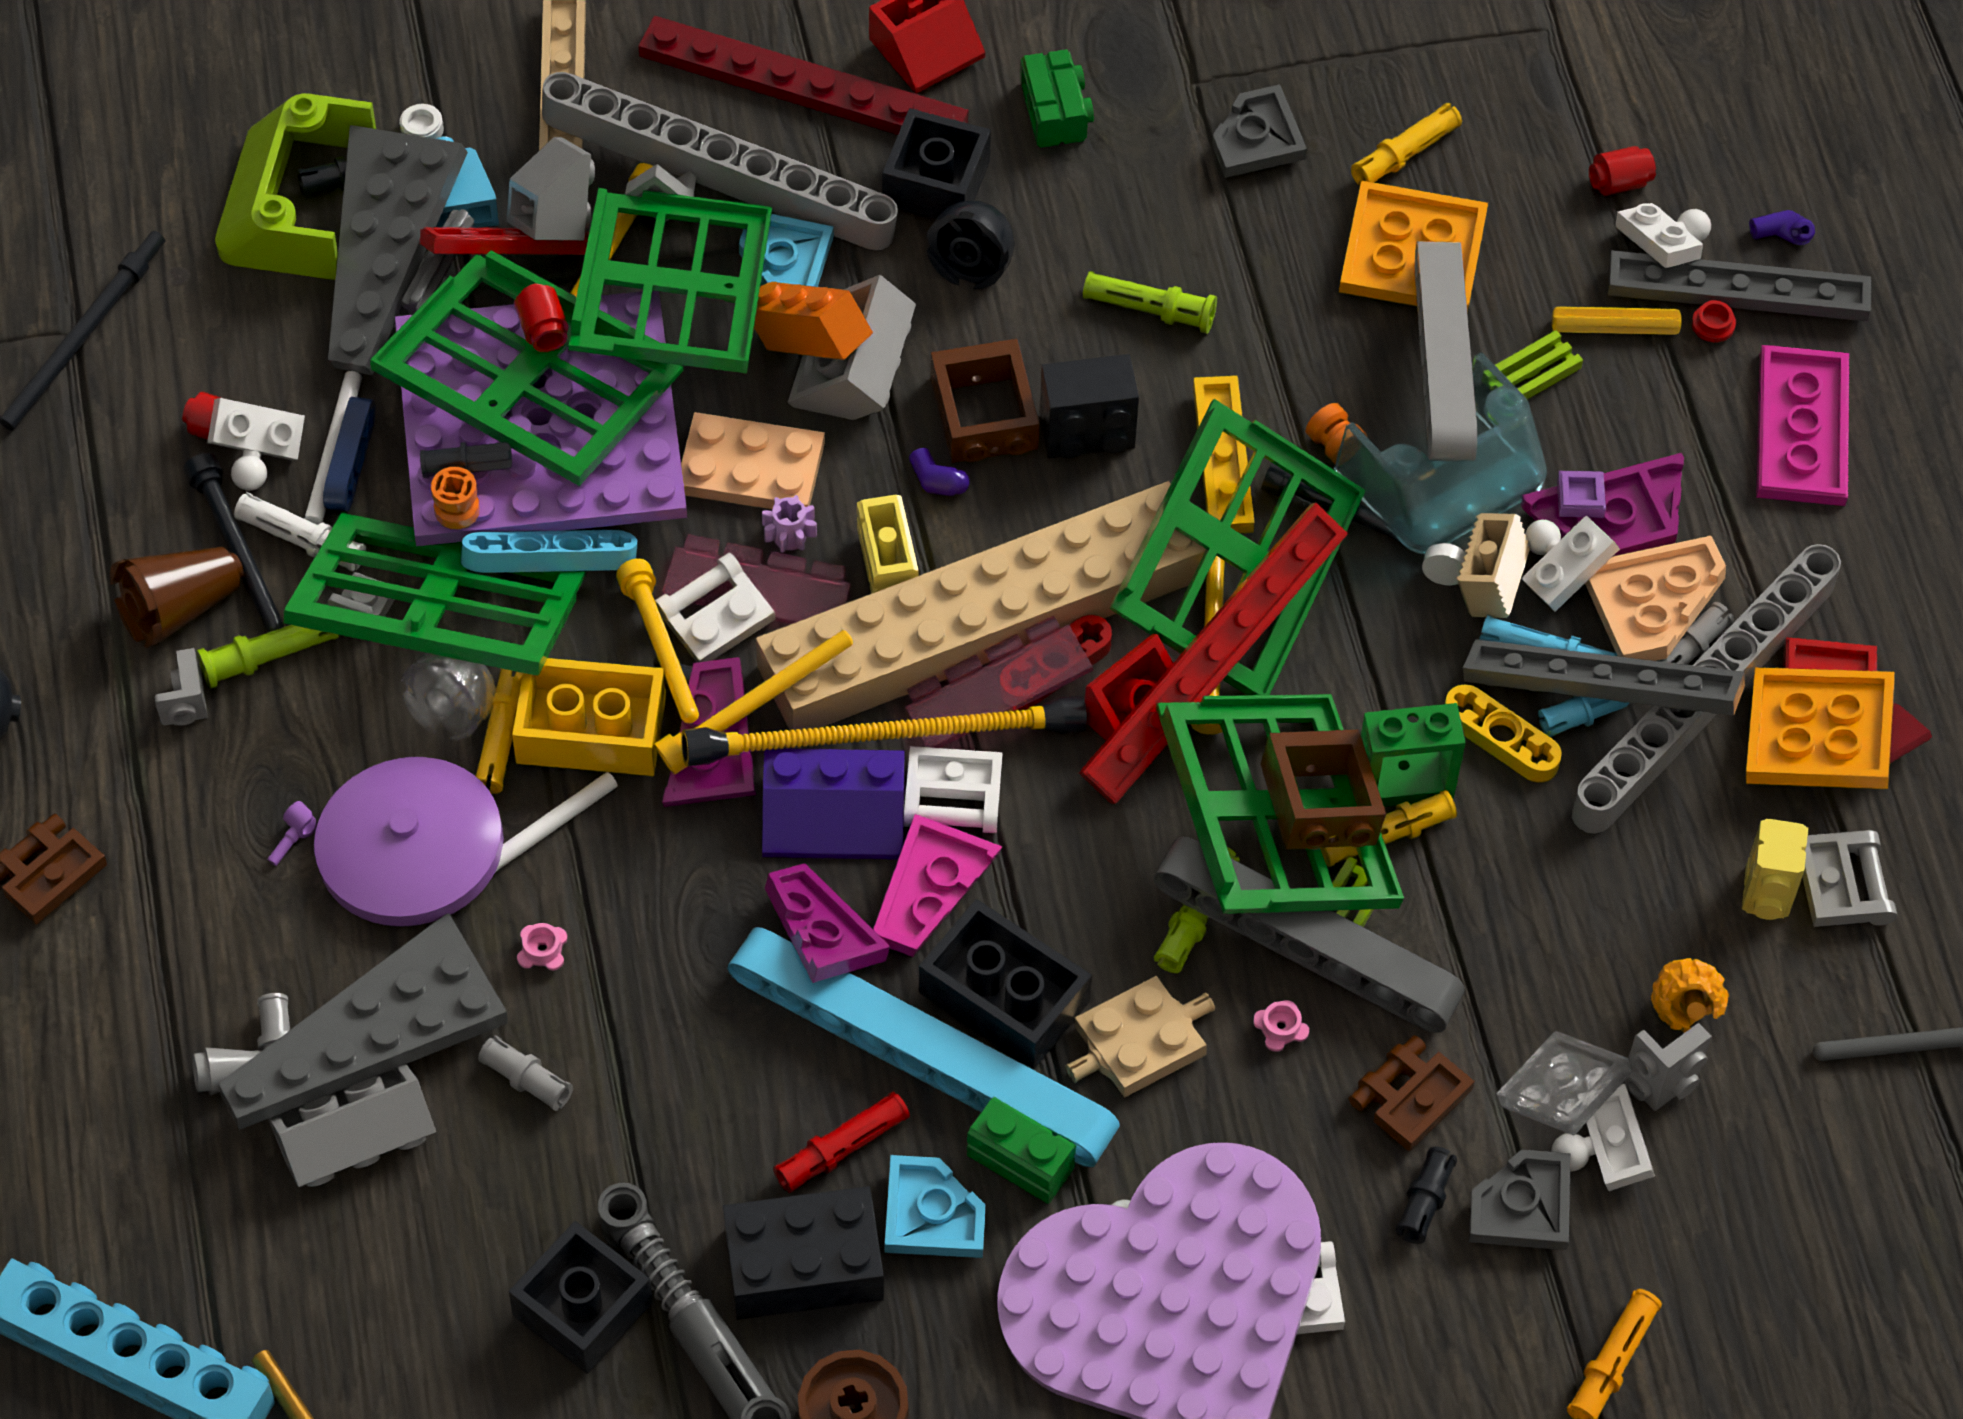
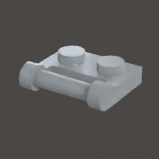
[1802,830,1897,927]

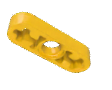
[1445,685,1562,782]

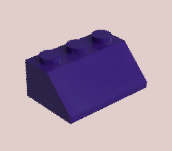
[762,748,905,859]

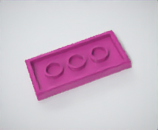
[1756,345,1849,506]

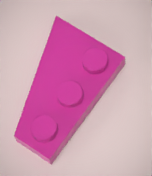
[873,814,1002,957]

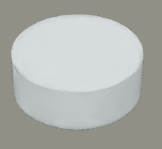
[400,104,444,139]
[1422,543,1466,585]

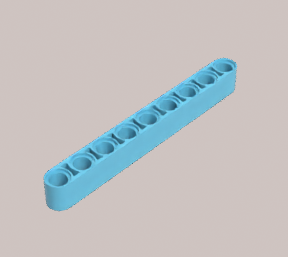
[727,927,1120,1167]

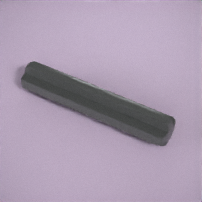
[401,209,474,315]

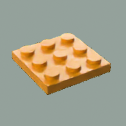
[1339,181,1488,313]
[1746,667,1894,789]

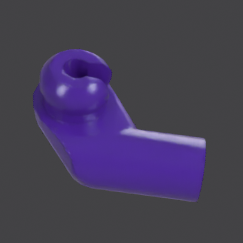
[1749,210,1815,245]
[909,448,969,496]

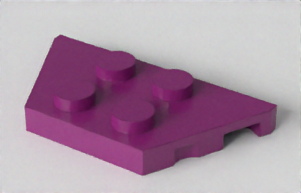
[1521,453,1684,557]

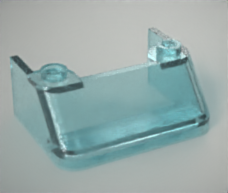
[1334,352,1547,554]

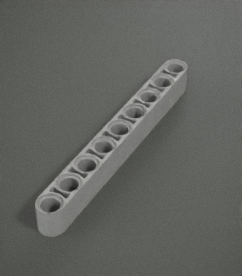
[542,72,898,250]
[1572,544,1841,834]

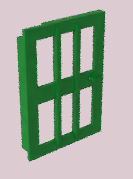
[568,188,772,373]
[370,250,683,486]
[1109,399,1366,695]
[284,513,587,676]
[1156,694,1404,914]

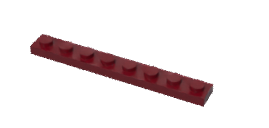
[638,15,969,135]

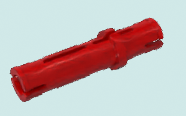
[773,1091,910,1194]

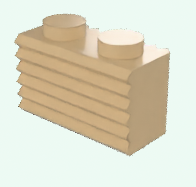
[1456,513,1530,618]

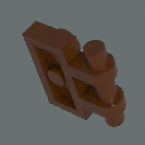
[0,813,107,925]
[1348,1035,1475,1152]

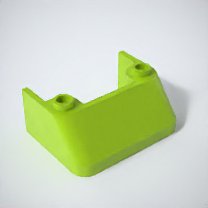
[215,93,376,280]

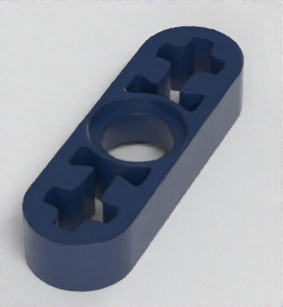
[323,396,376,512]

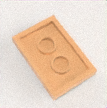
[681,412,825,509]

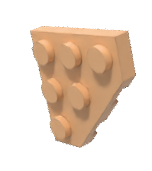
[1585,536,1726,661]

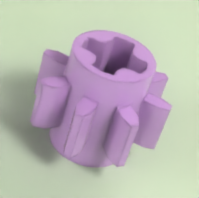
[762,495,817,553]

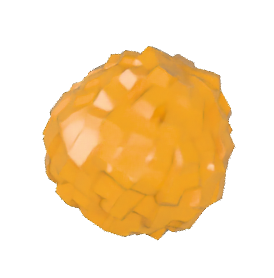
[1651,958,1729,1033]

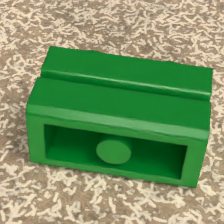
[1020,49,1094,148]
[967,1097,1076,1204]

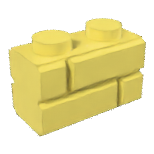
[857,494,918,593]
[1742,818,1808,920]

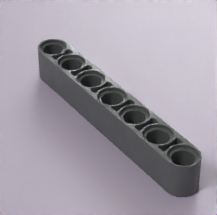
[1153,837,1465,1033]

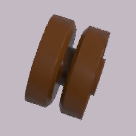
[798,1350,909,1419]

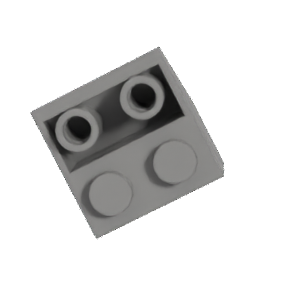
[507,137,595,241]

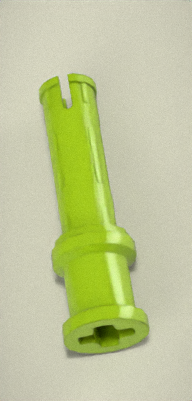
[1083,271,1217,334]
[196,625,339,689]

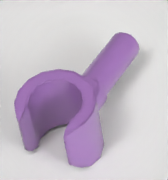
[267,801,317,866]

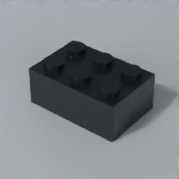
[919,899,1092,1070]
[723,1186,884,1320]

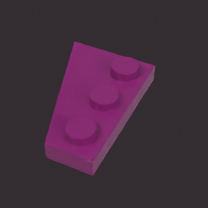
[662,657,756,807]
[764,863,890,983]

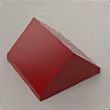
[1085,634,1173,741]

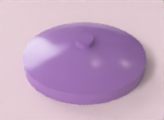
[314,757,504,926]

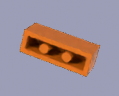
[754,282,873,360]

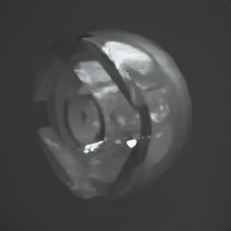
[401,653,496,741]

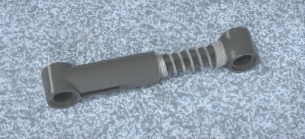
[598,1183,791,1419]

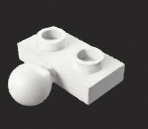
[1615,203,1711,268]
[207,398,305,491]
[1521,516,1620,612]
[1551,1084,1655,1191]

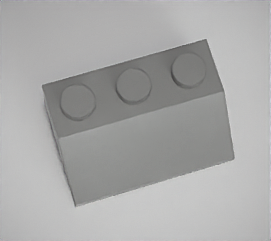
[788,275,916,420]
[267,1064,436,1187]

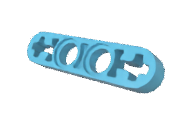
[461,530,638,573]

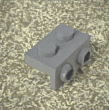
[1623,1023,1712,1111]

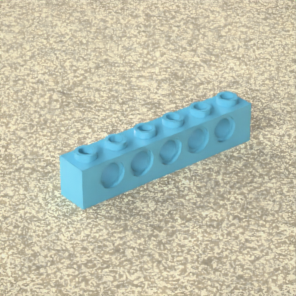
[0,1258,275,1419]

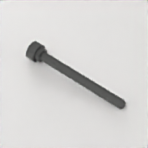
[1812,1027,1963,1061]

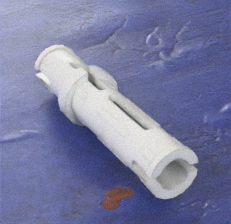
[234,492,366,572]

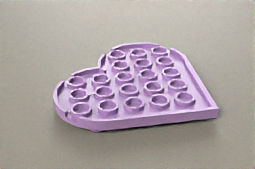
[998,1143,1321,1419]

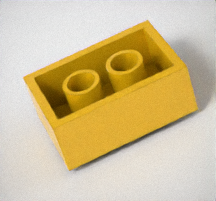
[512,658,666,776]

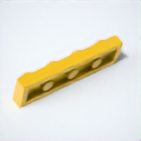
[1193,376,1255,533]

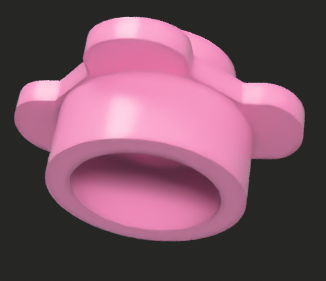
[517,923,567,971]
[1253,1000,1309,1052]

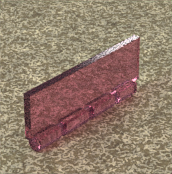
[662,534,851,624]
[905,615,1094,748]

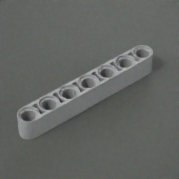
[1415,241,1477,461]

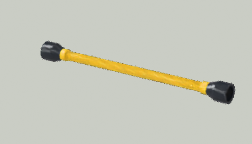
[681,696,1087,767]

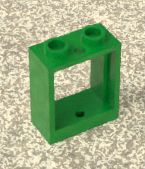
[1361,703,1466,807]

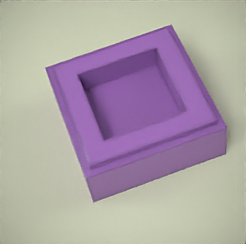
[1557,471,1606,518]

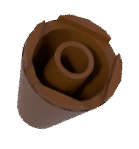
[109,547,244,648]

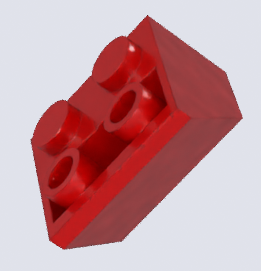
[869,0,986,94]

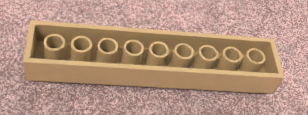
[756,481,1206,731]

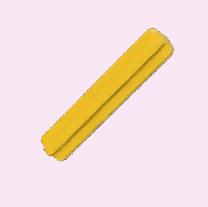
[1551,307,1682,335]

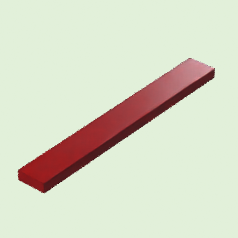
[1079,502,1348,804]

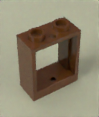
[931,339,1039,463]
[1260,729,1386,849]

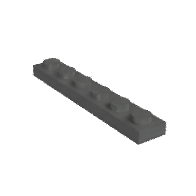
[1608,250,1871,321]
[1463,639,1745,715]

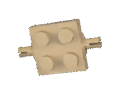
[1065,976,1215,1098]

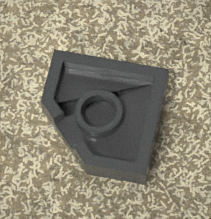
[1212,84,1307,178]
[1468,1149,1571,1250]

